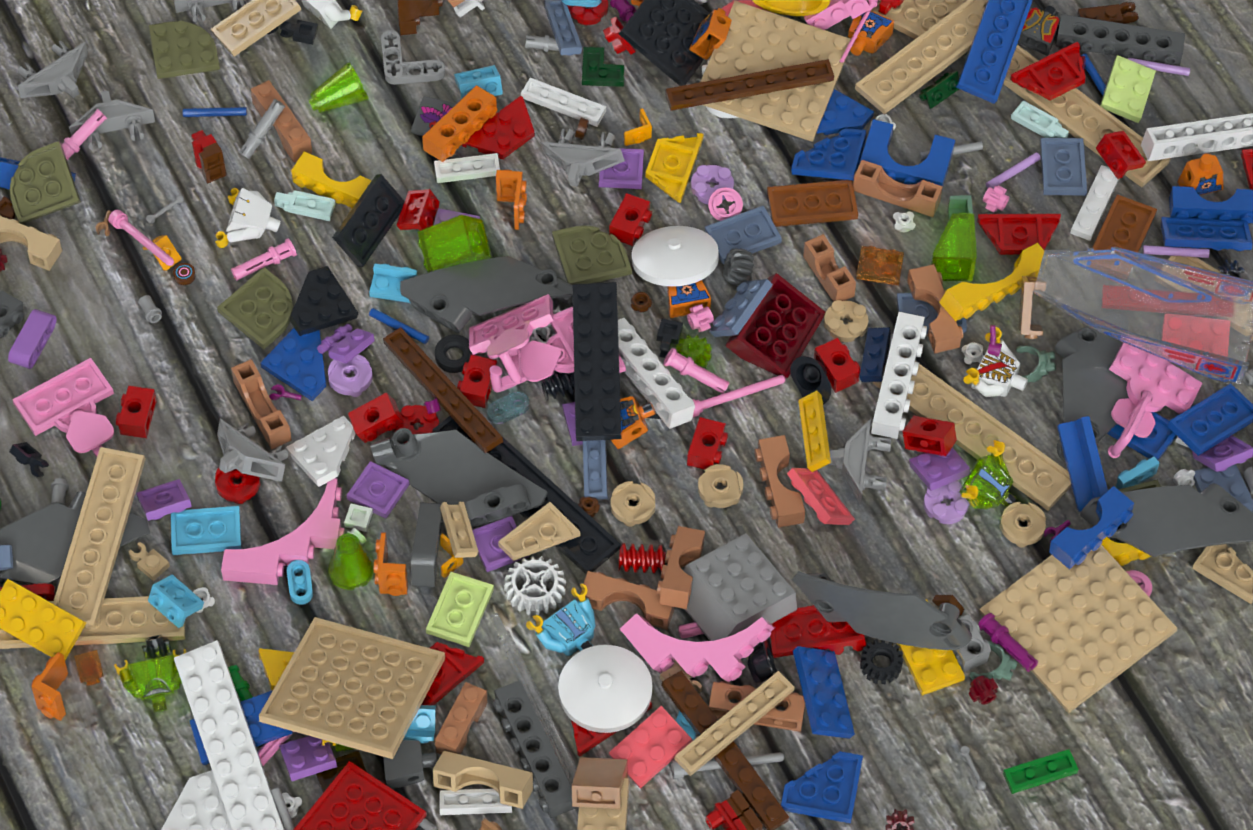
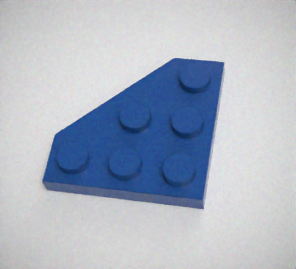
[816,89,874,135]
[791,128,867,181]
[260,328,326,401]
[781,751,863,824]

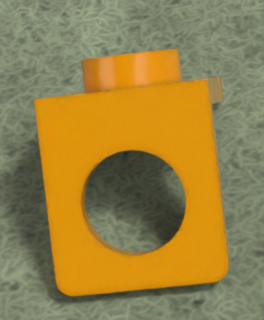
[624,108,652,146]
[142,235,182,271]
[440,533,464,578]

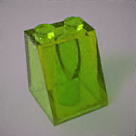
[931,212,977,281]
[417,215,492,273]

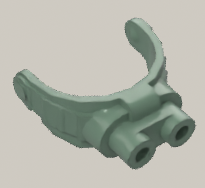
[1016,346,1056,383]
[969,641,1018,681]

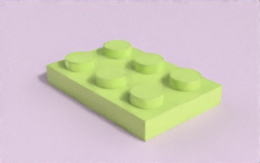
[1100,55,1156,123]
[426,572,494,647]

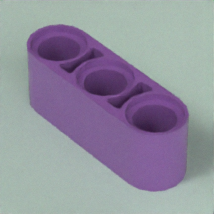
[8,309,57,369]

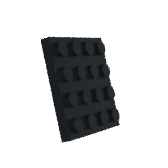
[618,0,711,86]

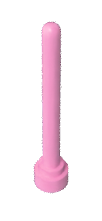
[108,210,174,266]
[692,375,786,418]

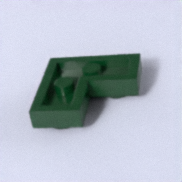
[582,47,624,87]

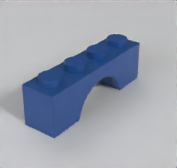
[1169,186,1253,224]
[1049,486,1134,570]

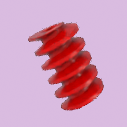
[619,543,666,574]

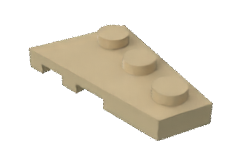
[498,502,580,561]
[1192,544,1253,605]

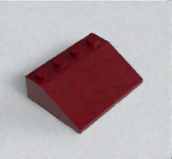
[725,273,826,379]

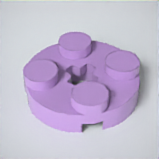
[691,165,734,204]
[328,354,373,397]
[924,481,970,524]

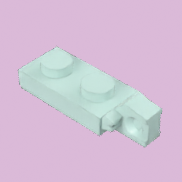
[1011,101,1069,138]
[274,190,336,221]

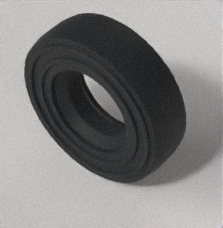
[434,334,473,373]

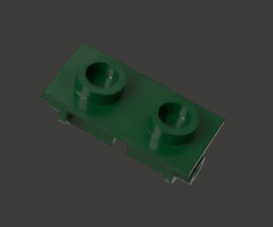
[919,71,959,109]

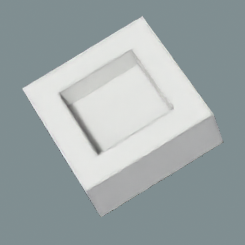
[344,504,373,532]

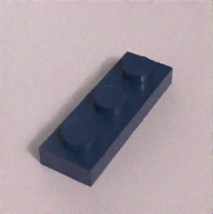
[860,327,891,382]

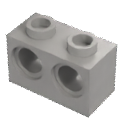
[952,614,991,672]

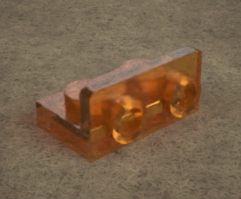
[856,246,904,286]

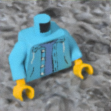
[526,584,596,656]

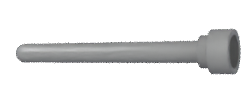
[671,752,785,779]

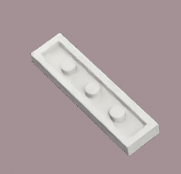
[521,78,606,127]
[1070,165,1119,241]

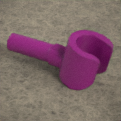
[988,325,1002,357]
[269,384,302,401]
[423,398,441,414]
[1044,520,1071,543]

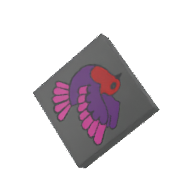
[411,96,457,136]

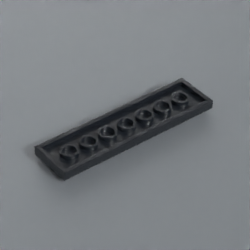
[572,282,622,441]

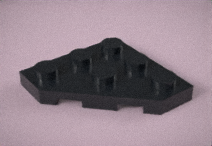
[290,266,358,336]

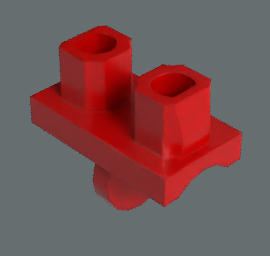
[603,17,636,55]

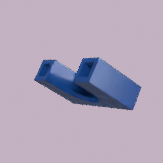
[859,119,955,189]

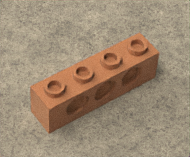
[709,681,805,732]

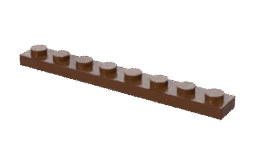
[665,59,835,111]
[383,327,503,453]
[661,670,790,830]

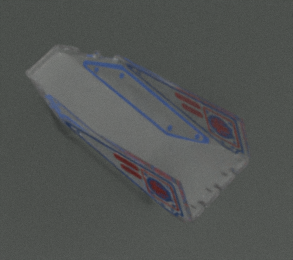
[1033,247,1253,384]

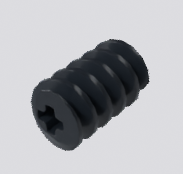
[541,371,575,401]

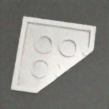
[286,416,356,487]
[161,770,232,830]

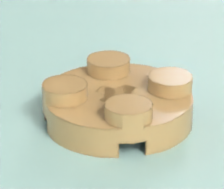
[824,300,868,342]
[698,464,743,508]
[611,481,655,527]
[1000,502,1046,548]

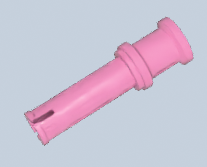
[62,109,107,160]
[231,238,297,281]
[663,348,729,394]

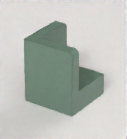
[947,195,973,228]

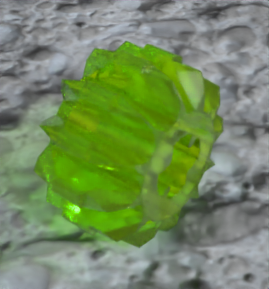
[675,334,712,368]

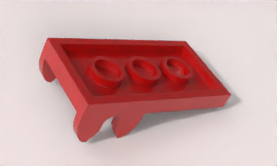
[770,605,866,658]

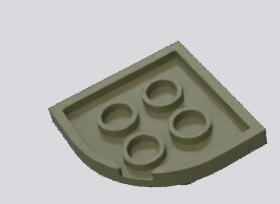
[149,21,220,79]
[10,141,81,224]
[552,226,632,285]
[217,267,293,350]

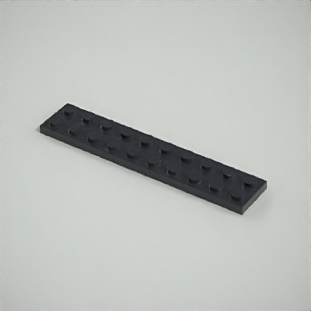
[433,416,621,575]

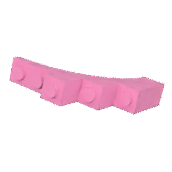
[804,0,871,30]
[221,478,345,585]
[620,613,774,682]

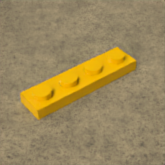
[798,391,831,472]

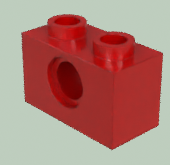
[609,193,652,246]
[814,338,861,393]
[457,355,497,408]
[116,385,157,438]
[348,392,404,443]
[902,415,957,456]
[687,417,728,470]

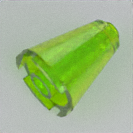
[308,61,369,113]
[328,533,374,590]

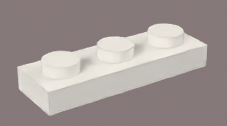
[434,153,500,183]
[440,789,512,815]

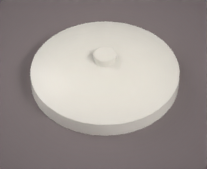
[632,226,719,286]
[558,645,652,733]

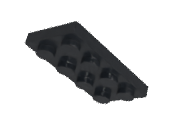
[332,174,405,267]

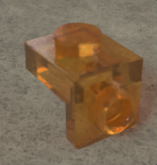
[74,650,104,686]

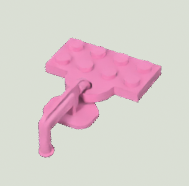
[469,294,554,385]
[489,307,626,393]
[1108,336,1202,458]
[12,358,114,457]

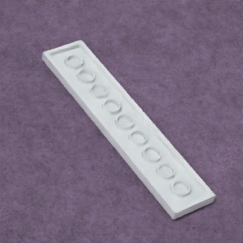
[174,640,285,830]

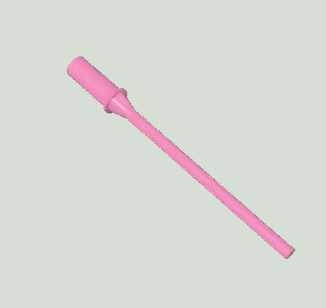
[840,0,879,63]

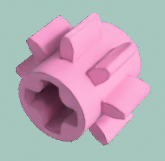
[983,185,1009,213]
[687,304,714,332]

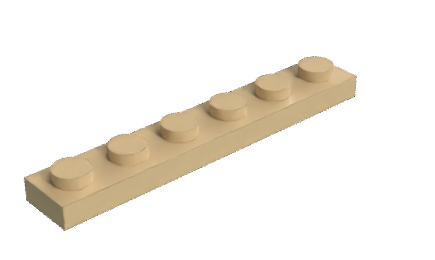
[674,671,795,776]

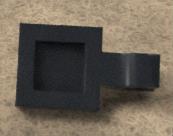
[280,20,318,45]
[656,318,683,358]
[9,442,49,477]

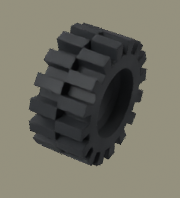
[860,639,903,684]

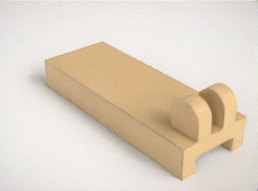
[440,502,479,558]

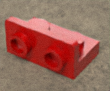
[1096,130,1146,179]
[397,189,440,236]

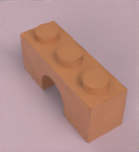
[803,234,856,302]
[435,682,487,755]

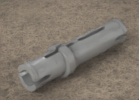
[239,99,286,159]

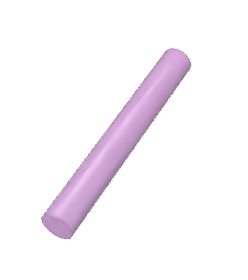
[1128,58,1190,76]
[986,152,1041,188]
[1143,245,1209,258]

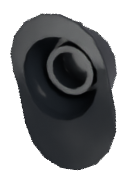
[790,356,831,405]
[748,638,778,683]

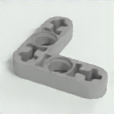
[381,30,445,84]

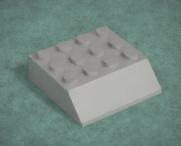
[683,533,797,641]

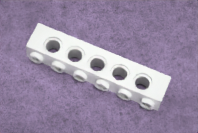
[1141,113,1253,161]
[871,312,927,439]
[618,318,695,429]

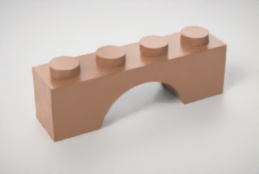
[251,80,312,162]
[853,160,943,217]
[907,264,964,354]
[231,359,292,450]
[755,435,805,528]
[657,526,705,609]
[579,571,675,630]

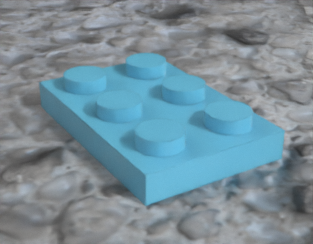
[171,506,241,555]

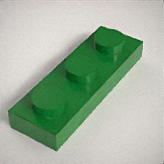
[1003,749,1079,794]

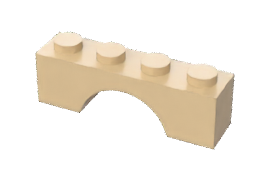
[0,215,62,271]
[433,751,533,809]

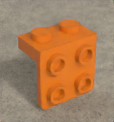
[496,169,527,230]
[374,532,408,596]
[31,652,68,721]

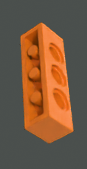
[422,85,497,162]

